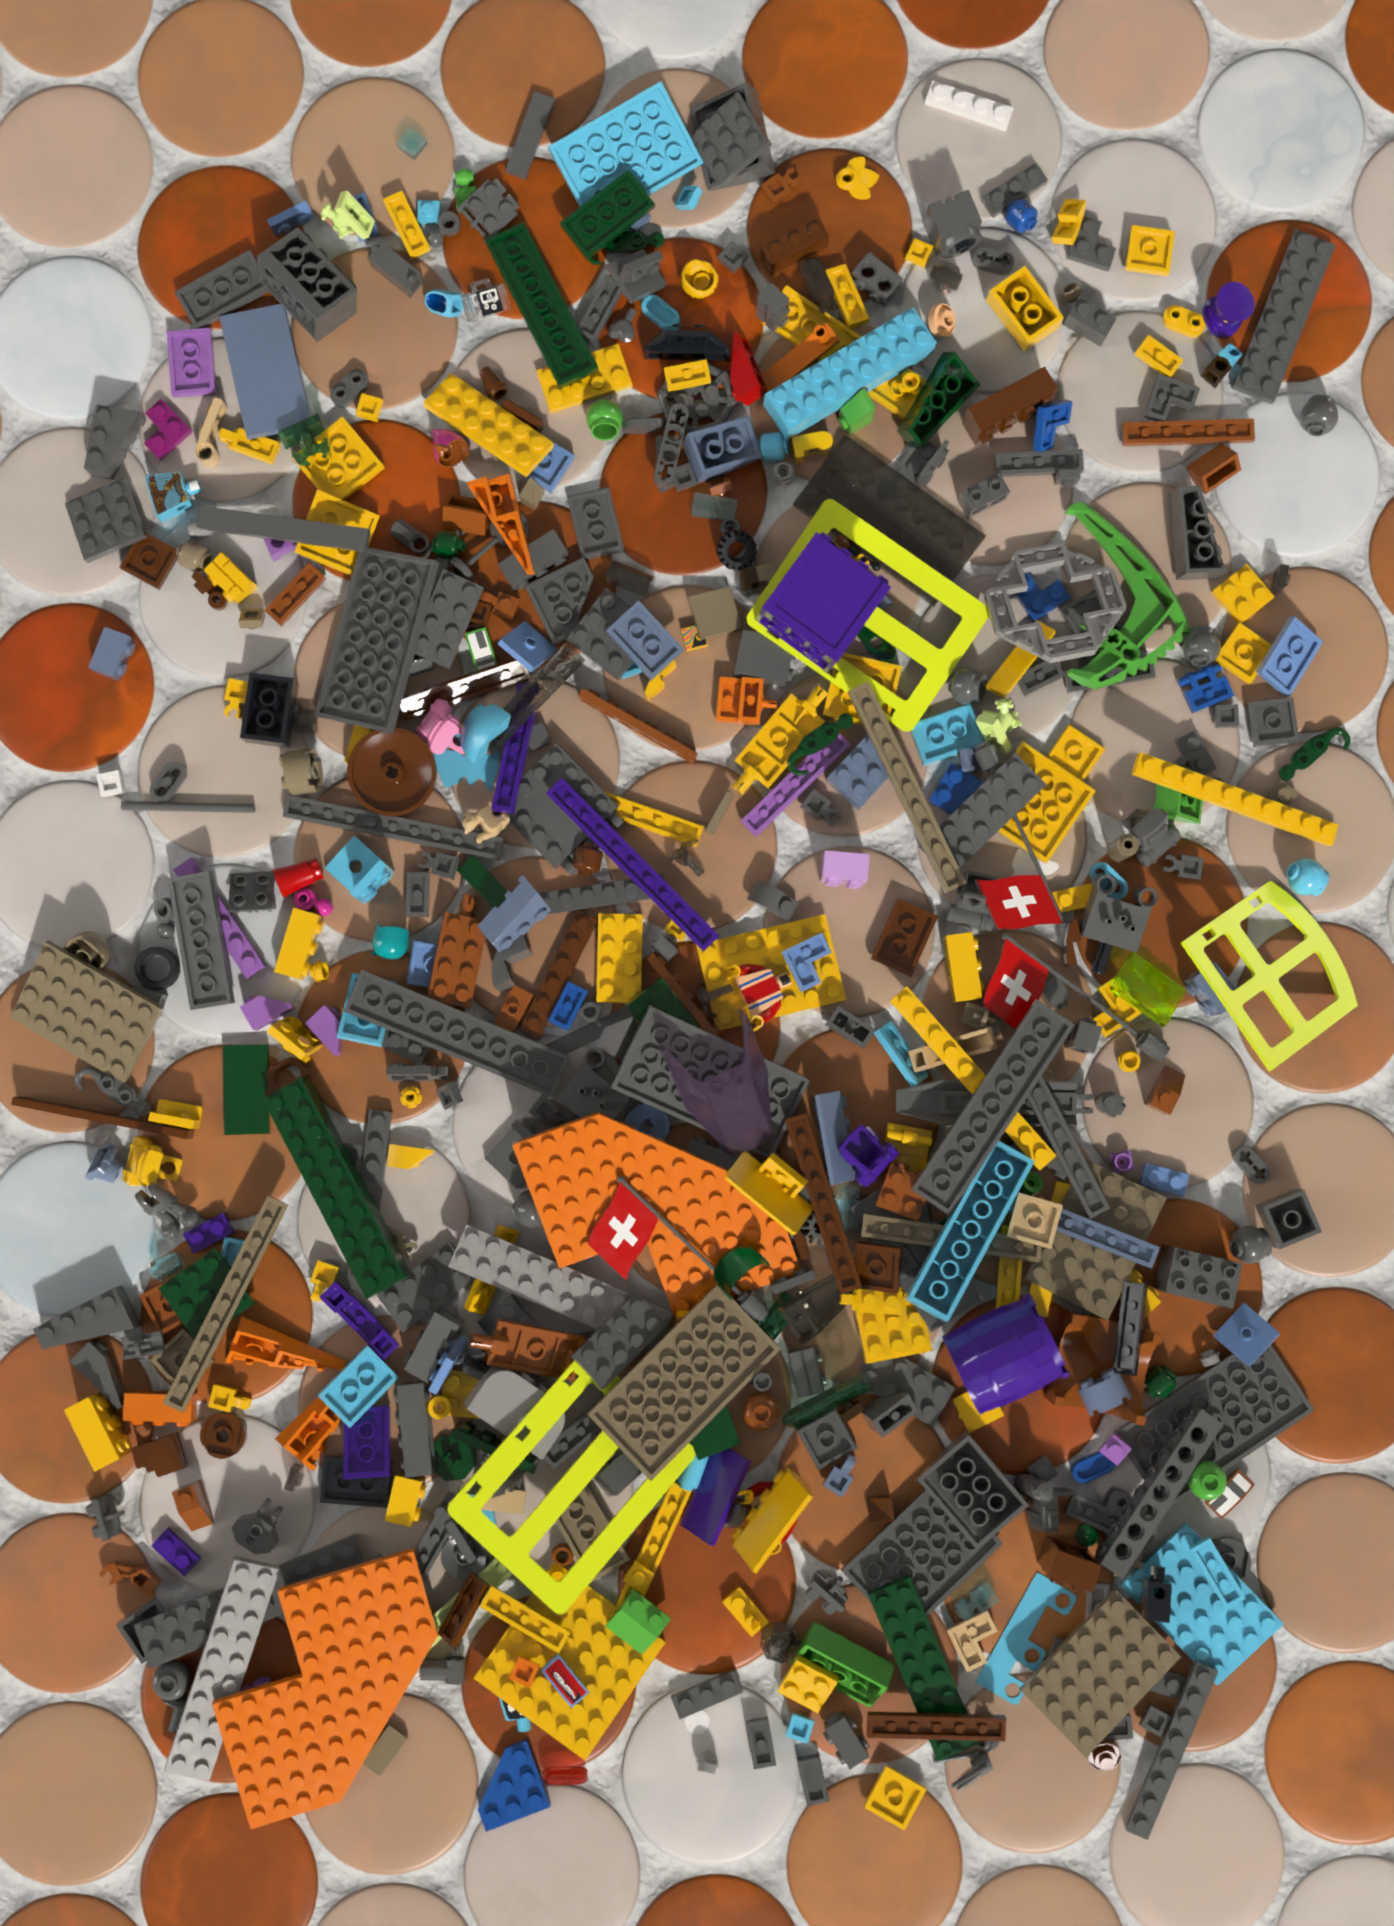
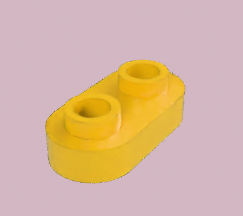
[1162,305,1206,337]

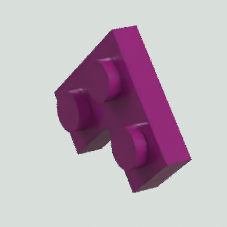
[144,399,192,461]

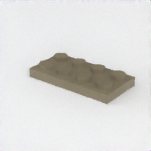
[556,1484,630,1583]

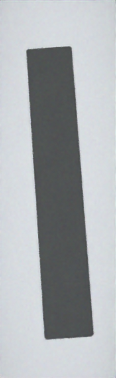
[544,1006,637,1055]

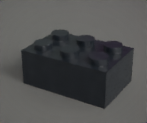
[240,672,299,748]

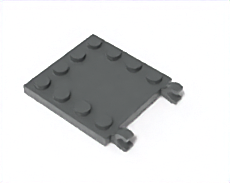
[501,744,625,875]

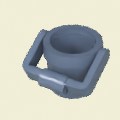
[85,1143,123,1183]

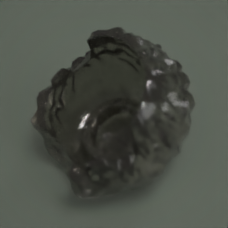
[760,1621,801,1664]

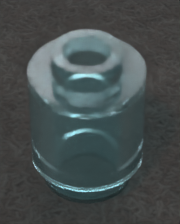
[149,1251,185,1282]

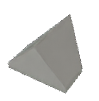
[595,1016,638,1060]

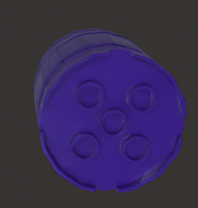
[942,1292,1070,1415]

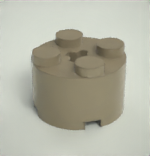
[279,748,323,795]

